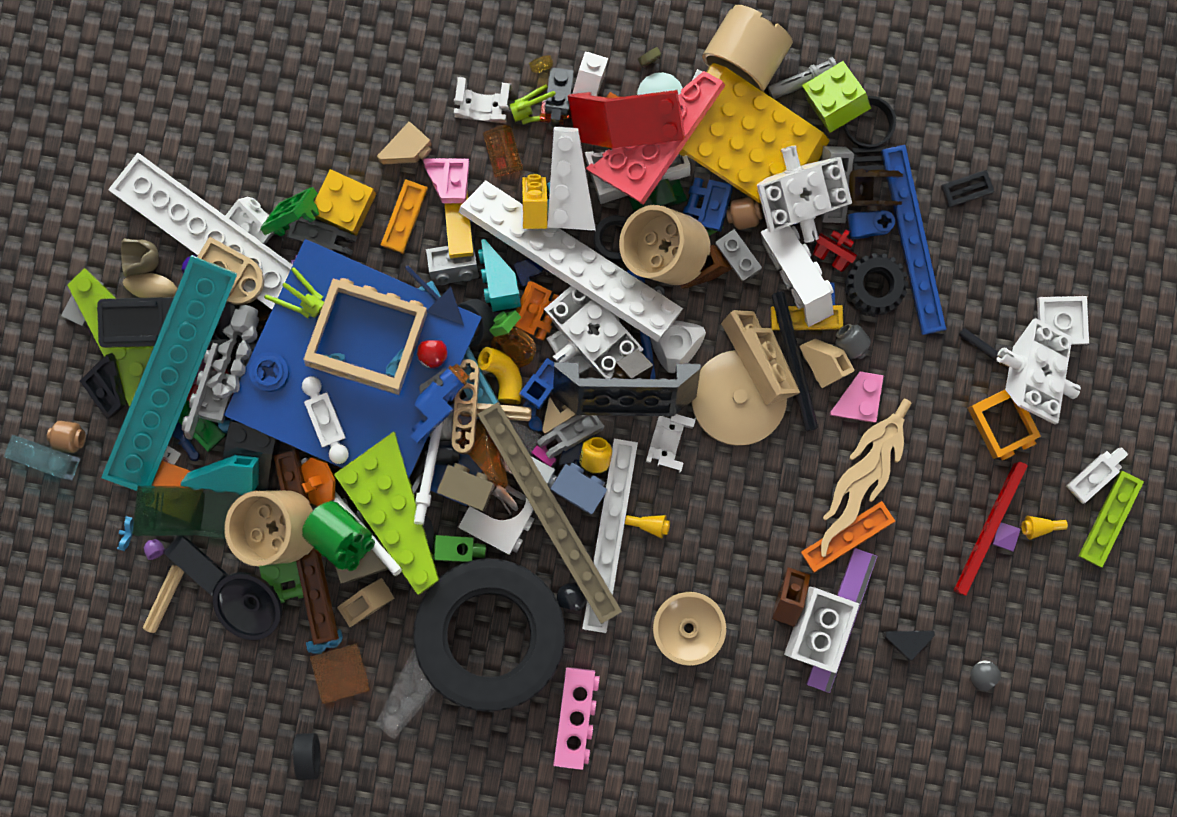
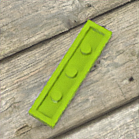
[1078,471,1144,567]

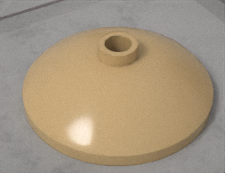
[653,592,726,665]

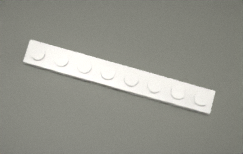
[582,439,638,633]

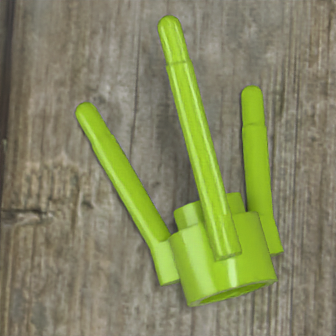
[510,85,570,125]
[264,267,324,319]

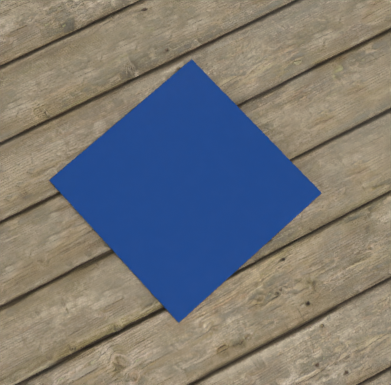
[224,239,482,478]

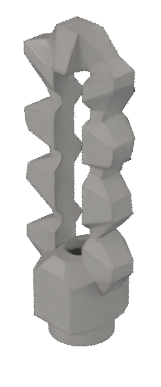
[206,305,259,398]

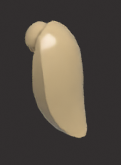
[123,273,177,298]

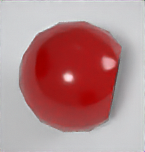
[417,340,448,368]

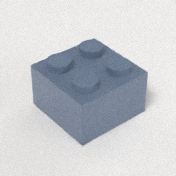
[550,463,607,515]

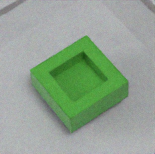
[489,310,521,337]

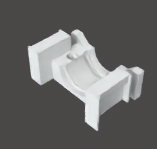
[454,77,512,124]
[646,414,696,473]

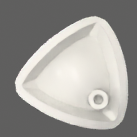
[650,320,706,373]

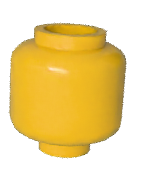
[580,437,612,473]

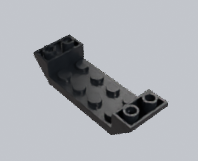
[553,362,701,416]

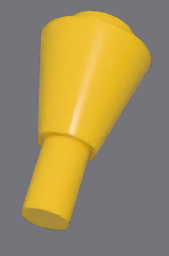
[625,515,670,539]
[1021,516,1068,540]

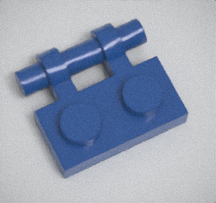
[683,178,733,232]

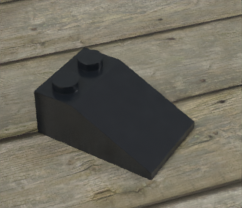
[220,421,280,497]

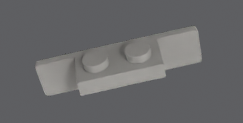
[182,343,232,440]

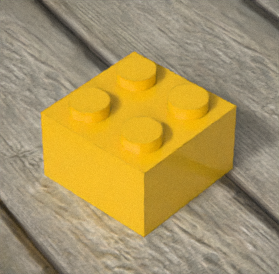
[314,169,376,236]

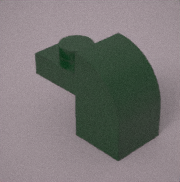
[628,179,687,212]

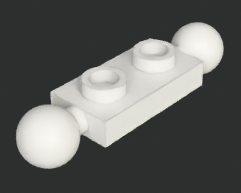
[302,376,349,464]

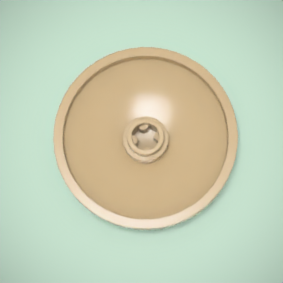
[691,350,787,446]

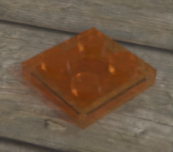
[310,643,370,704]

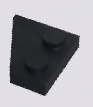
[80,353,127,419]

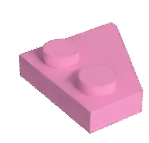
[423,159,470,203]
[830,372,884,423]

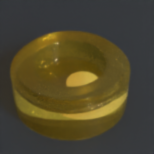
[529,55,554,73]

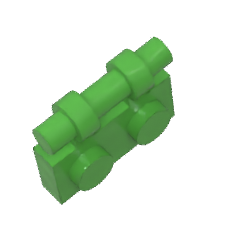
[259,561,304,603]

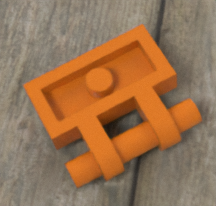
[514,281,559,341]

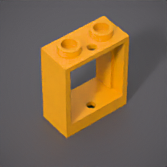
[967,390,1041,460]

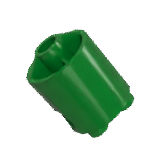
[302,501,375,571]

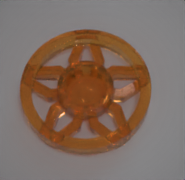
[491,328,536,368]

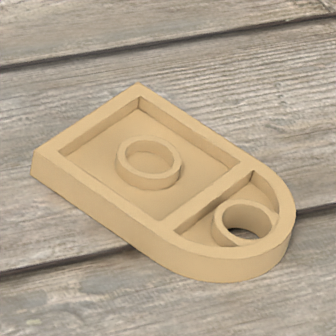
[197,236,264,305]

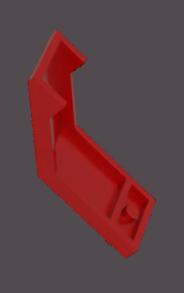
[568,90,685,149]

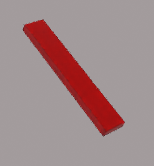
[954,462,1028,596]

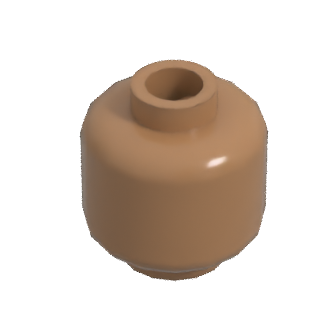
[726,197,763,230]
[47,421,86,453]

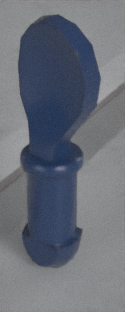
[171,421,200,462]

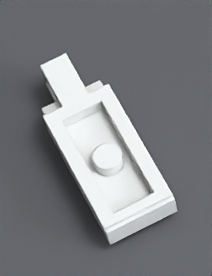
[1066,447,1128,504]

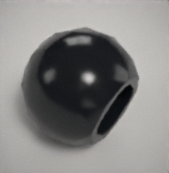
[557,583,587,611]

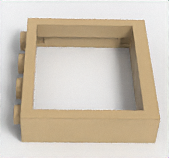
[304,278,427,395]

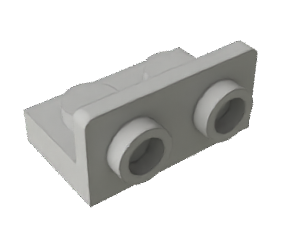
[715,229,762,281]
[426,242,479,285]

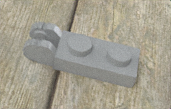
[537,415,605,459]

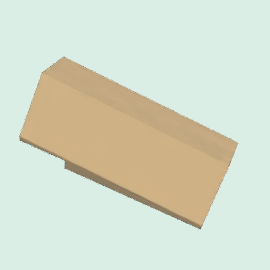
[721,310,800,405]

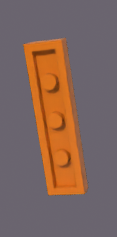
[801,501,895,573]

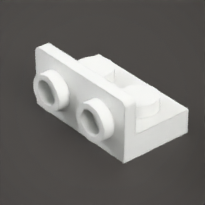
[225,197,275,244]

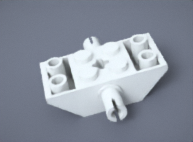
[757,145,852,243]
[544,286,644,379]
[997,318,1081,424]

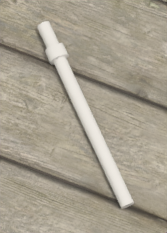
[414,422,443,525]

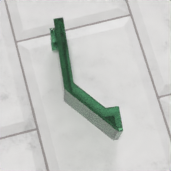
[132,486,242,539]

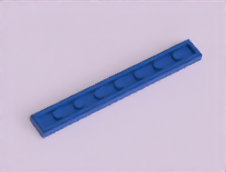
[881,145,946,335]

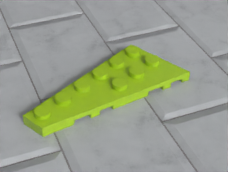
[68,268,154,406]
[334,432,439,595]

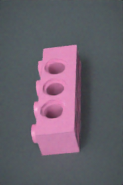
[554,667,599,770]

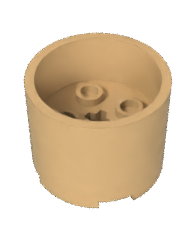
[702,5,793,92]
[619,205,710,285]
[225,490,313,566]

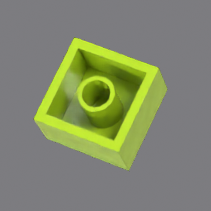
[802,61,871,133]

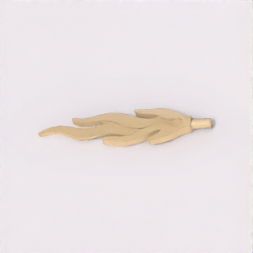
[821,399,912,557]

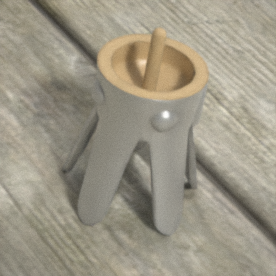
[492,480,526,515]

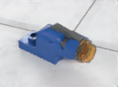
[410,363,470,444]

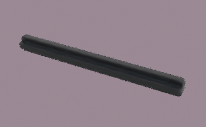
[772,291,818,431]

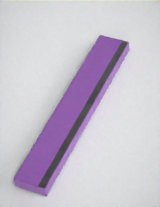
[806,548,877,693]

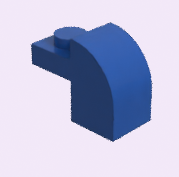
[519,358,554,409]

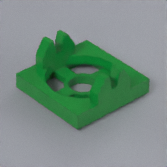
[260,187,319,236]

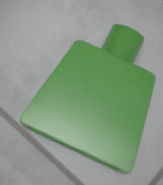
[431,535,486,563]

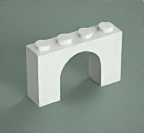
[458,452,557,555]

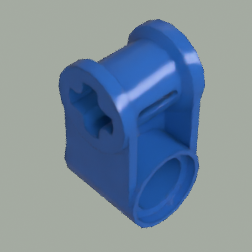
[847,211,895,239]

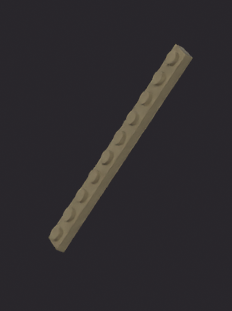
[477,402,622,624]

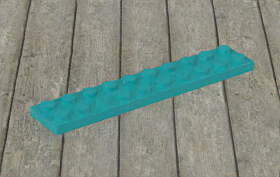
[101,255,237,495]

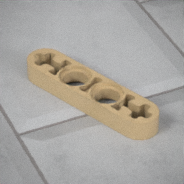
[452,359,480,454]

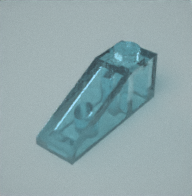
[4,435,80,480]

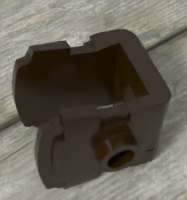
[849,169,903,211]

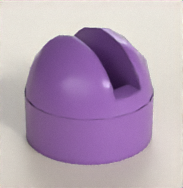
[144,539,165,560]

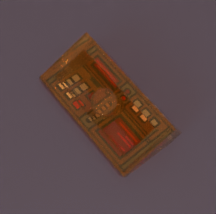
[483,124,523,177]

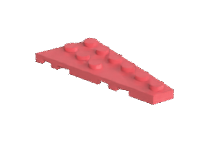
[585,71,726,205]

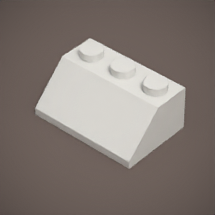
[784,586,859,673]

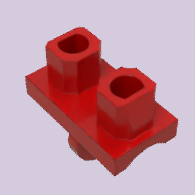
[813,229,857,272]

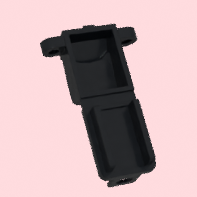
[97,297,235,363]

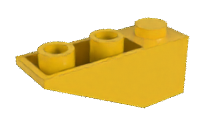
[522,174,547,229]

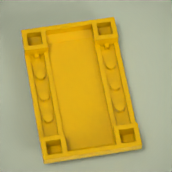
[679,63,830,209]

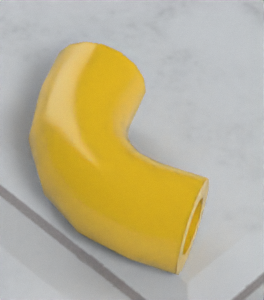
[478,347,522,404]

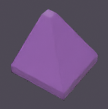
[991,522,1021,552]

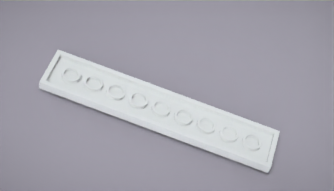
[108,153,293,310]
[459,181,683,342]

